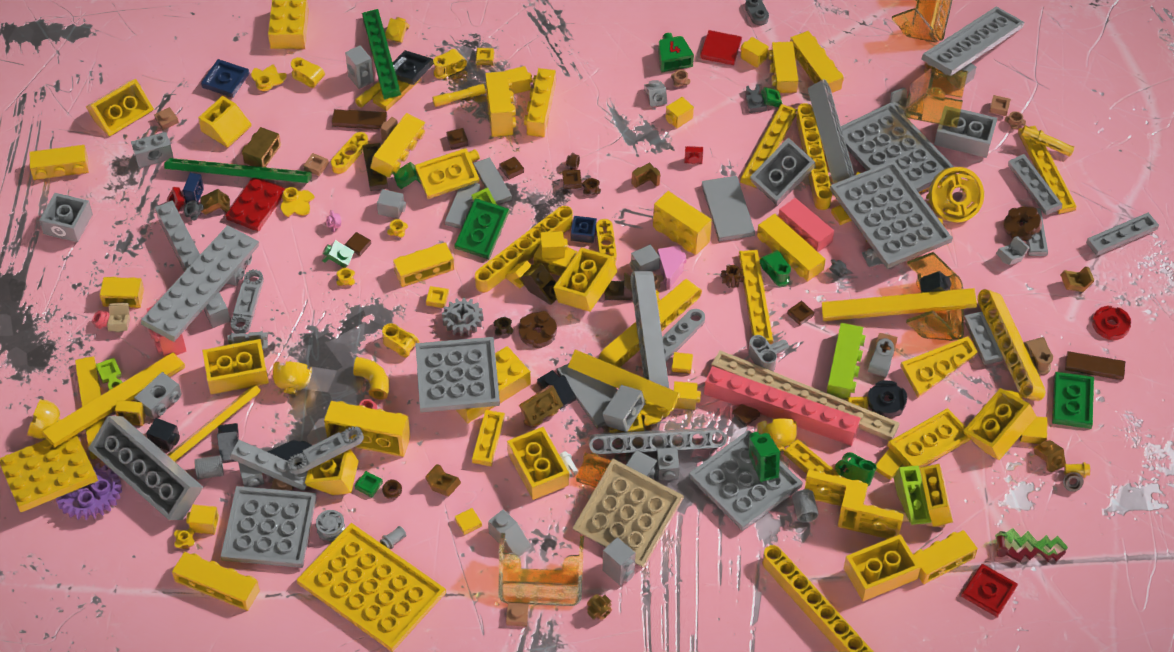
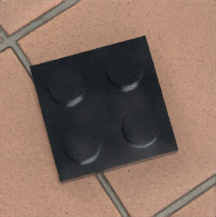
[393,50,434,85]

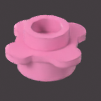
[326,210,341,232]

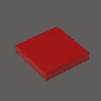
[700,30,742,66]
[961,564,1018,618]

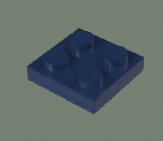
[201,59,250,98]

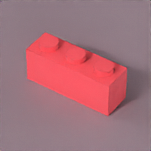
[778,198,834,252]

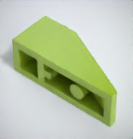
[893,466,932,525]

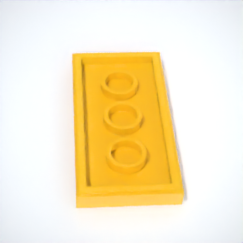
[887,408,971,469]

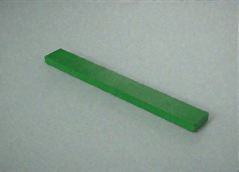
[362,9,401,100]
[164,158,312,183]

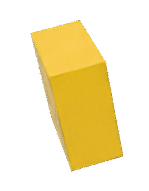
[115,400,146,426]
[1020,416,1047,444]

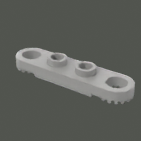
[231,269,264,334]
[662,309,705,361]
[287,426,364,474]

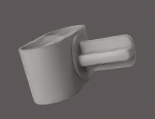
[748,335,789,372]

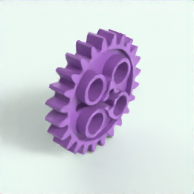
[55,462,122,520]

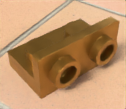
[519,385,563,427]

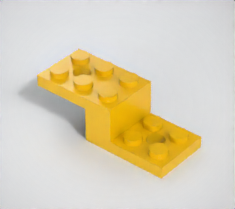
[804,470,904,539]

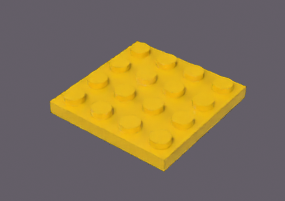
[0,434,98,513]

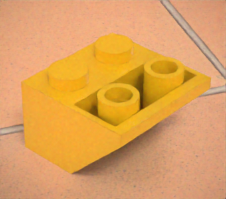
[198,96,252,148]

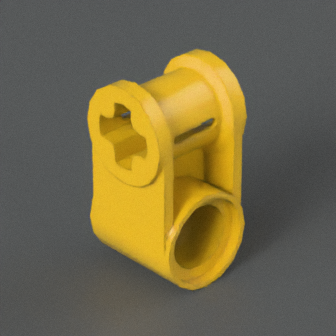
[433,49,467,79]
[291,57,325,88]
[382,323,419,358]

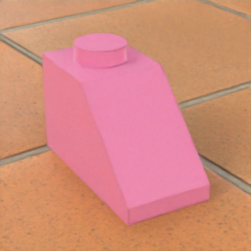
[657,245,686,290]

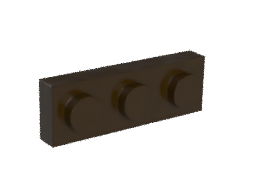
[362,143,388,191]

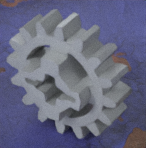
[442,297,484,336]

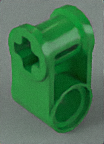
[759,250,791,287]
[835,452,877,486]

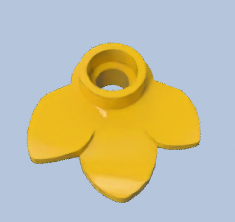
[251,64,287,91]
[281,187,315,217]
[640,400,671,426]

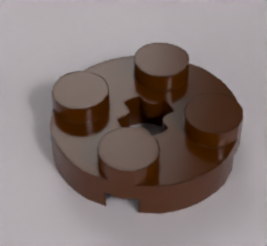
[1004,207,1042,241]
[519,311,557,348]

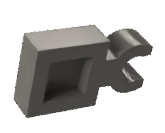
[746,84,767,113]

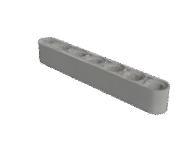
[808,79,855,184]
[631,271,669,388]
[588,428,727,454]

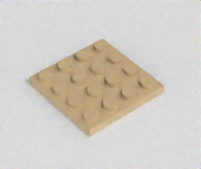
[572,459,684,568]

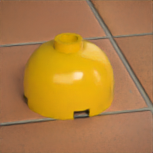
[273,361,312,394]
[27,399,61,439]
[757,419,797,452]

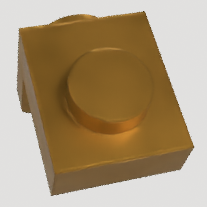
[631,162,661,188]
[200,189,230,215]
[1060,266,1094,292]
[1033,440,1066,473]
[425,464,461,497]

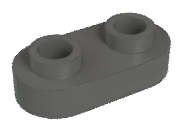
[745,0,769,26]

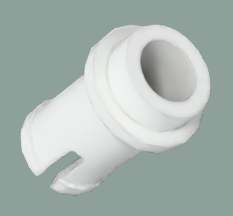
[559,451,579,478]

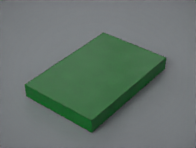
[454,198,510,260]
[1052,372,1094,429]

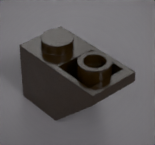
[519,263,557,305]

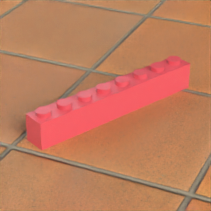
[704,366,861,446]

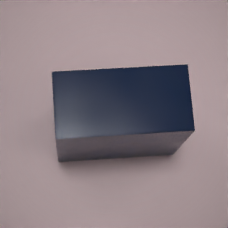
[183,172,204,204]
[571,216,597,243]

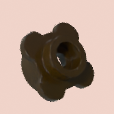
[493,317,514,336]

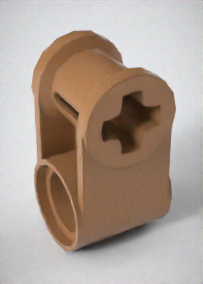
[1024,337,1053,375]

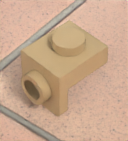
[107,303,130,333]

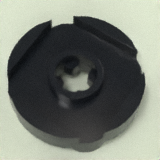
[867,380,907,417]

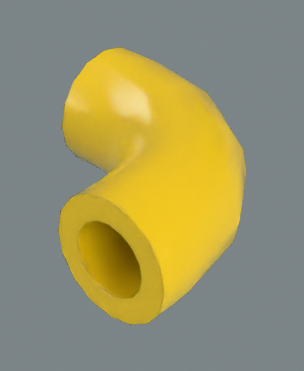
[353,357,389,400]

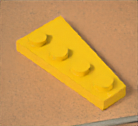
[900,336,978,398]

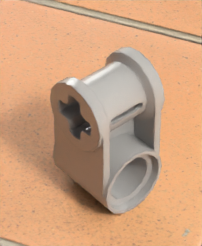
[868,338,895,378]

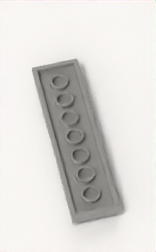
[921,6,1025,76]
[141,225,259,342]

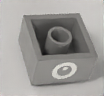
[39,192,93,242]

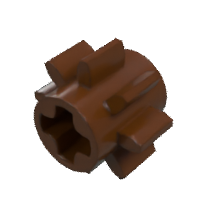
[721,265,744,288]

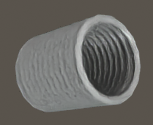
[194,455,224,480]
[792,489,819,522]

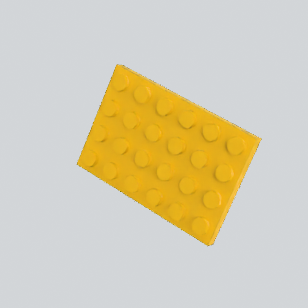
[297,523,446,652]

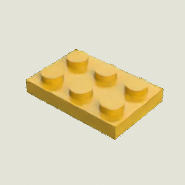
[415,148,479,199]

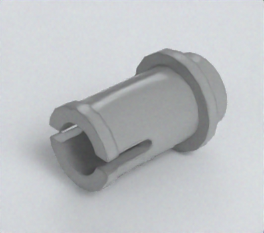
[380,526,407,549]

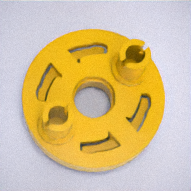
[926,167,984,222]

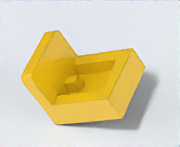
[385,17,410,43]

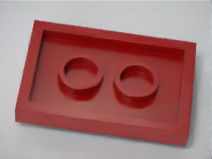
[226,178,285,232]

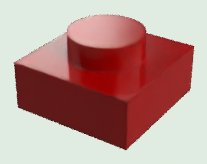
[684,146,703,164]
[166,187,185,212]

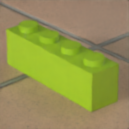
[827,323,866,400]

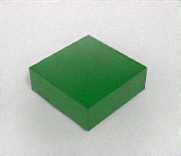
[761,87,783,108]
[355,471,383,498]

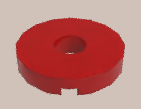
[1092,305,1131,340]

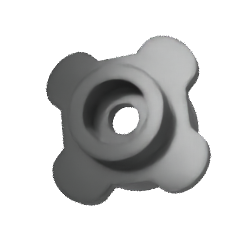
[184,200,203,221]
[829,259,848,277]

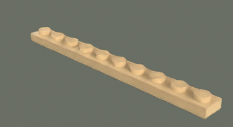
[711,350,900,441]

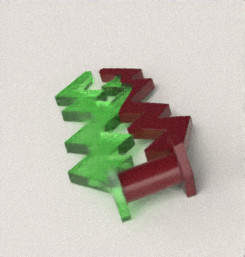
[995,528,1068,562]

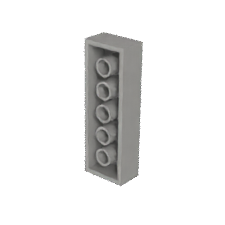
[88,416,203,520]

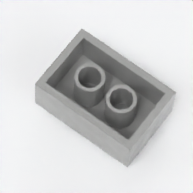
[934,105,997,158]
[750,138,815,206]

